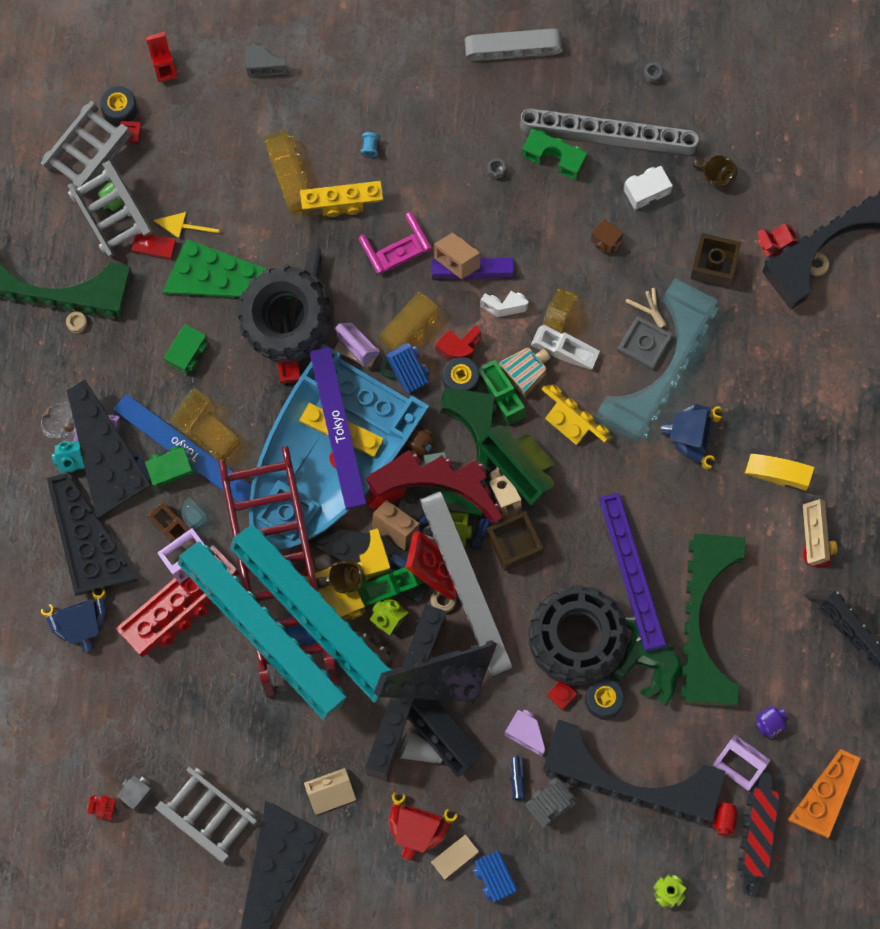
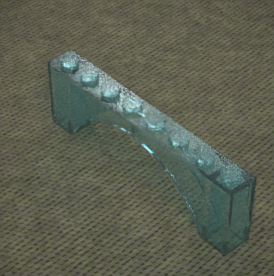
[595,278,719,443]

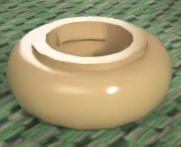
[810,252,829,276]
[430,590,457,613]

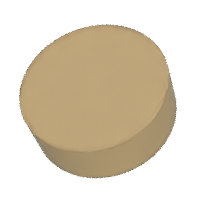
[66,312,88,333]

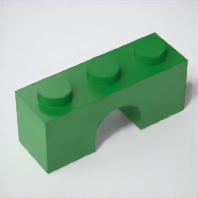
[522,129,587,181]

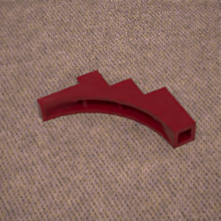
[365,450,503,525]

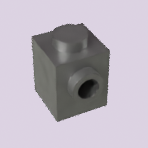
[117,775,153,812]

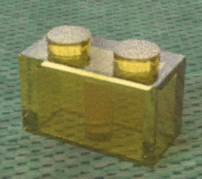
[166,388,211,435]
[191,412,240,460]

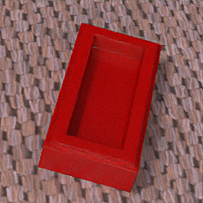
[131,233,176,260]

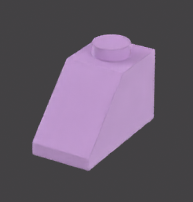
[505,710,545,757]

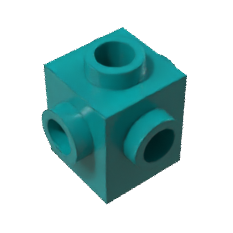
[52,441,85,473]

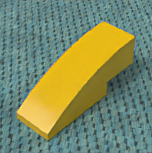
[745,454,814,491]

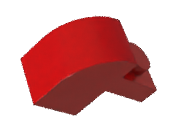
[145,32,177,82]
[757,223,799,258]
[435,326,482,361]

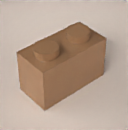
[434,233,480,279]
[372,500,419,550]

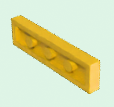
[299,403,384,458]

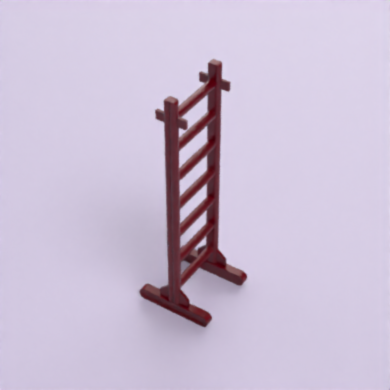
[218,446,338,697]

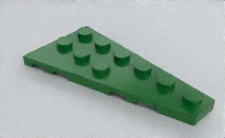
[162,239,294,301]

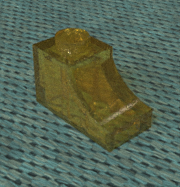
[542,288,578,333]

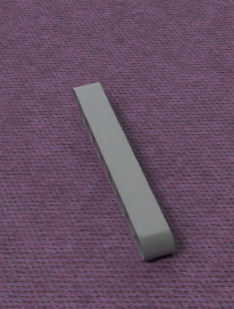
[520,109,699,155]
[420,492,512,676]

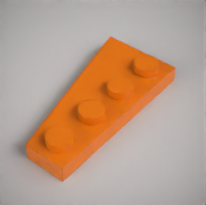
[787,749,861,839]

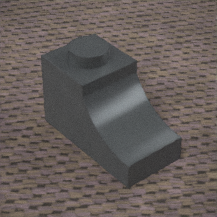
[245,44,287,77]

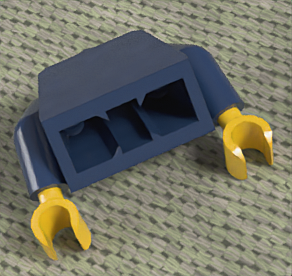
[661,404,722,470]
[41,589,107,653]

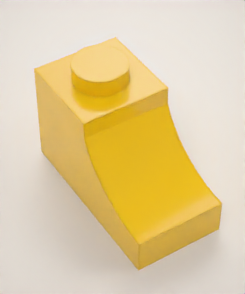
[358,528,391,580]

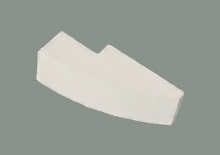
[531,325,600,370]

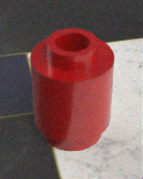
[714,803,738,837]

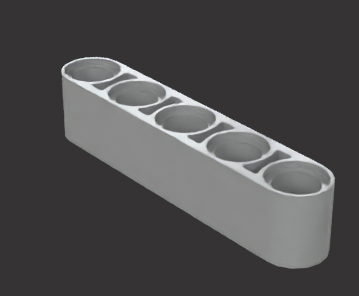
[464,29,563,61]

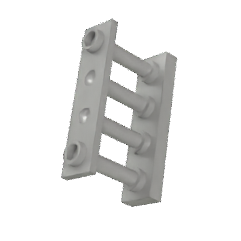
[41,101,132,196]
[67,160,154,257]
[155,767,258,865]

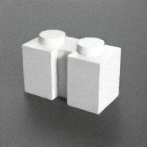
[624,166,672,210]

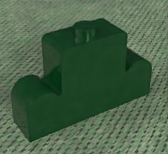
[477,425,554,505]

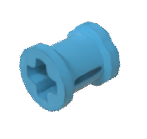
[361,132,380,158]

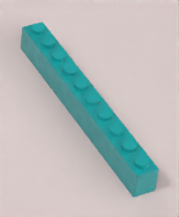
[230,524,392,703]
[178,541,346,720]

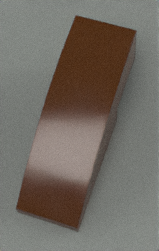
[146,502,205,554]

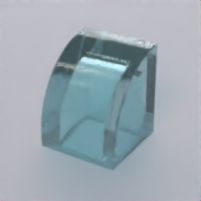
[182,497,208,531]

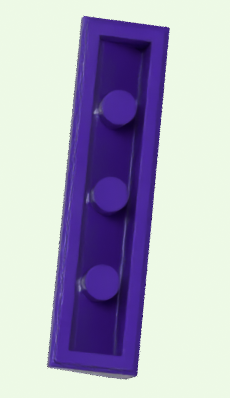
[432,258,514,279]

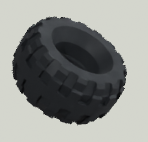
[237,265,335,363]
[529,585,628,686]

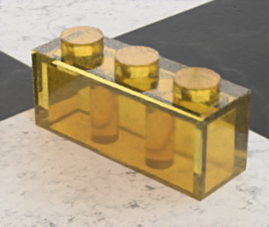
[379,291,438,352]

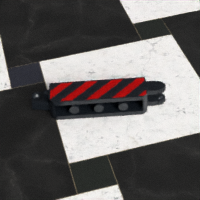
[737,772,780,896]

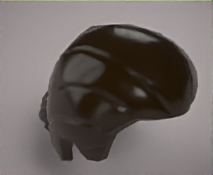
[693,155,737,189]
[317,560,365,594]

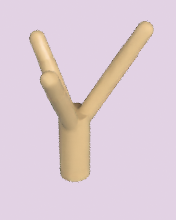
[626,288,667,328]

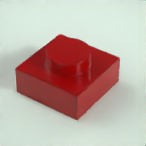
[120,121,142,144]
[277,362,300,384]
[547,681,577,711]

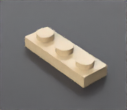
[803,499,830,566]

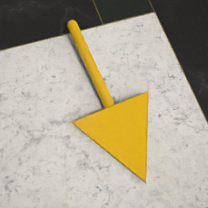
[153,212,220,238]

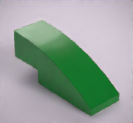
[478,360,527,426]
[358,566,424,606]

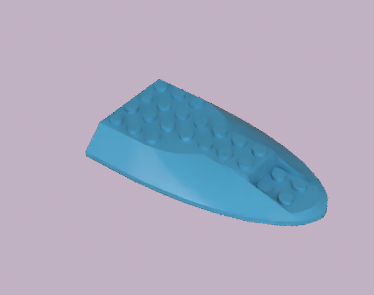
[249,344,429,551]

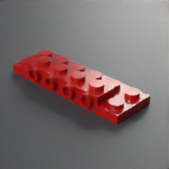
[116,545,240,658]

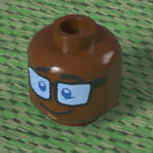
[404,427,435,458]

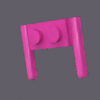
[358,212,432,275]

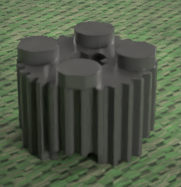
[525,777,578,828]

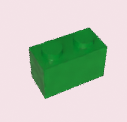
[164,324,208,376]
[145,446,197,487]

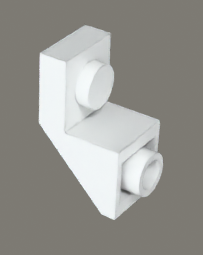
[480,291,529,317]

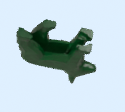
[613,617,682,707]

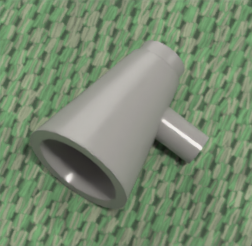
[400,730,442,764]

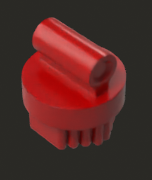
[87,794,116,820]

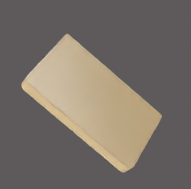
[304,768,356,815]

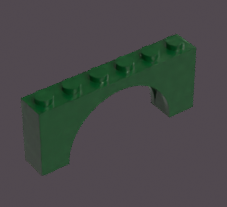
[430,387,497,520]

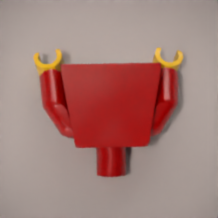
[388,792,457,860]

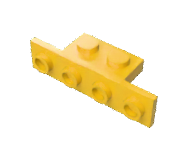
[300,181,383,217]
[542,384,612,445]

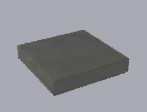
[617,316,673,371]

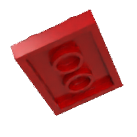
[406,531,457,600]

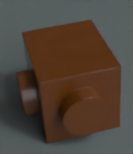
[590,219,623,255]

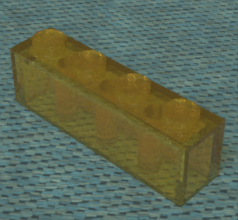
[263,129,311,215]

